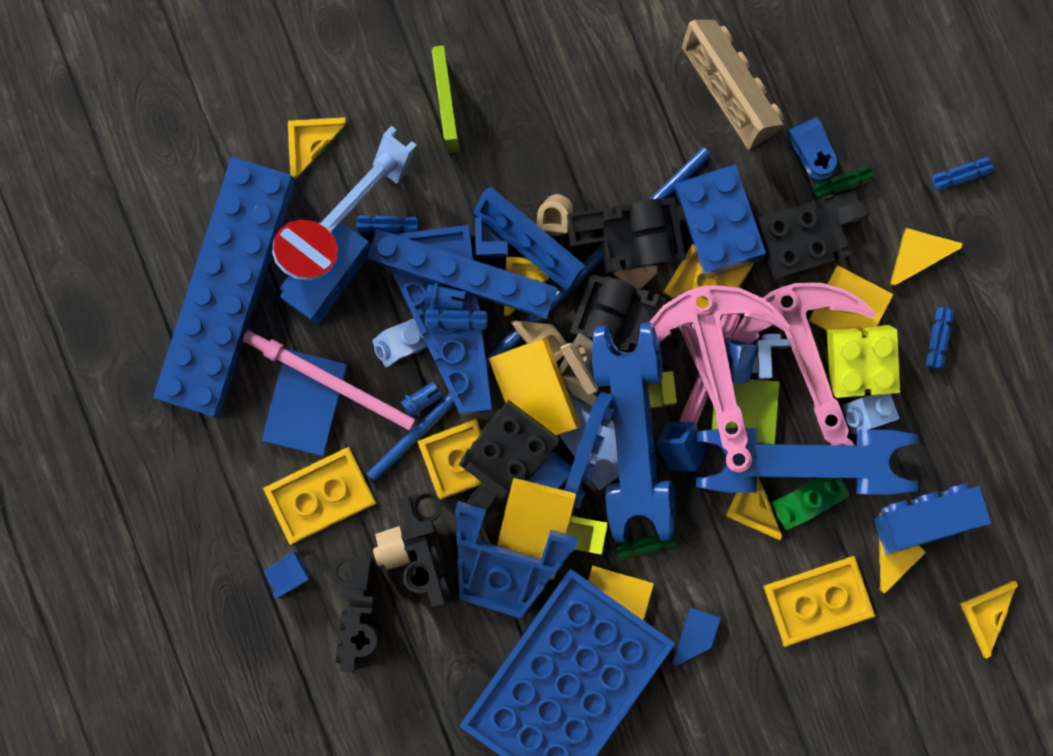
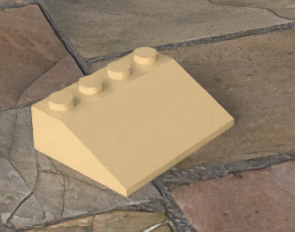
[682,20,784,151]

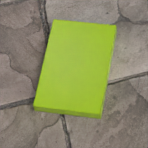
[432,45,459,153]

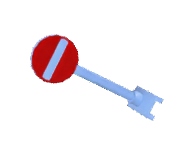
[272,126,416,281]

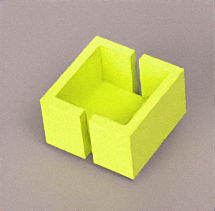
[827,325,900,398]

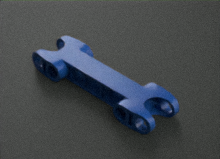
[592,322,675,543]
[696,428,919,495]

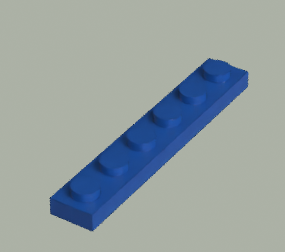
[367,229,557,319]

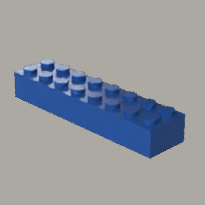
[153,157,296,419]

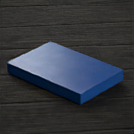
[262,349,348,456]

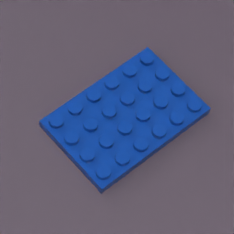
[459,568,675,756]

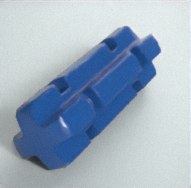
[932,157,994,191]
[356,215,418,234]
[926,307,954,369]
[425,310,488,329]

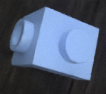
[372,318,427,368]
[752,334,790,380]
[843,394,899,434]

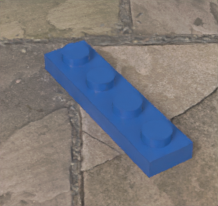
[473,186,586,292]
[564,392,615,511]

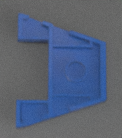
[455,501,578,618]

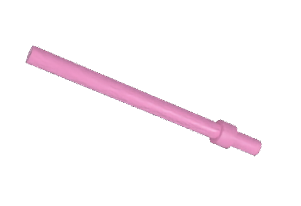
[242,330,415,431]

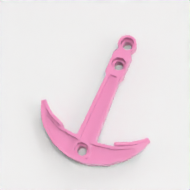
[733,283,876,446]
[650,285,790,472]

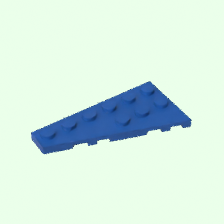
[390,225,492,415]

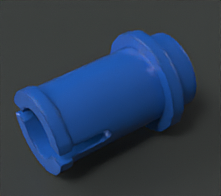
[424,282,466,311]
[401,381,443,417]

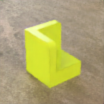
[648,371,677,408]
[566,516,608,554]

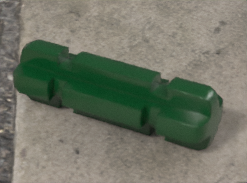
[813,165,874,201]
[615,532,678,561]

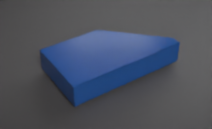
[672,608,721,665]

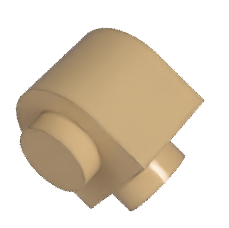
[537,194,573,236]
[373,526,411,571]

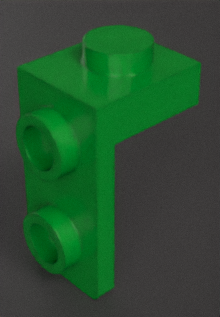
[771,477,849,531]

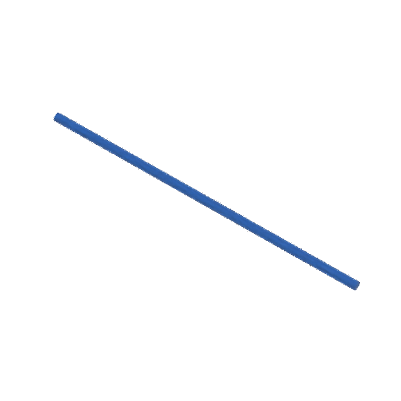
[366,147,711,482]

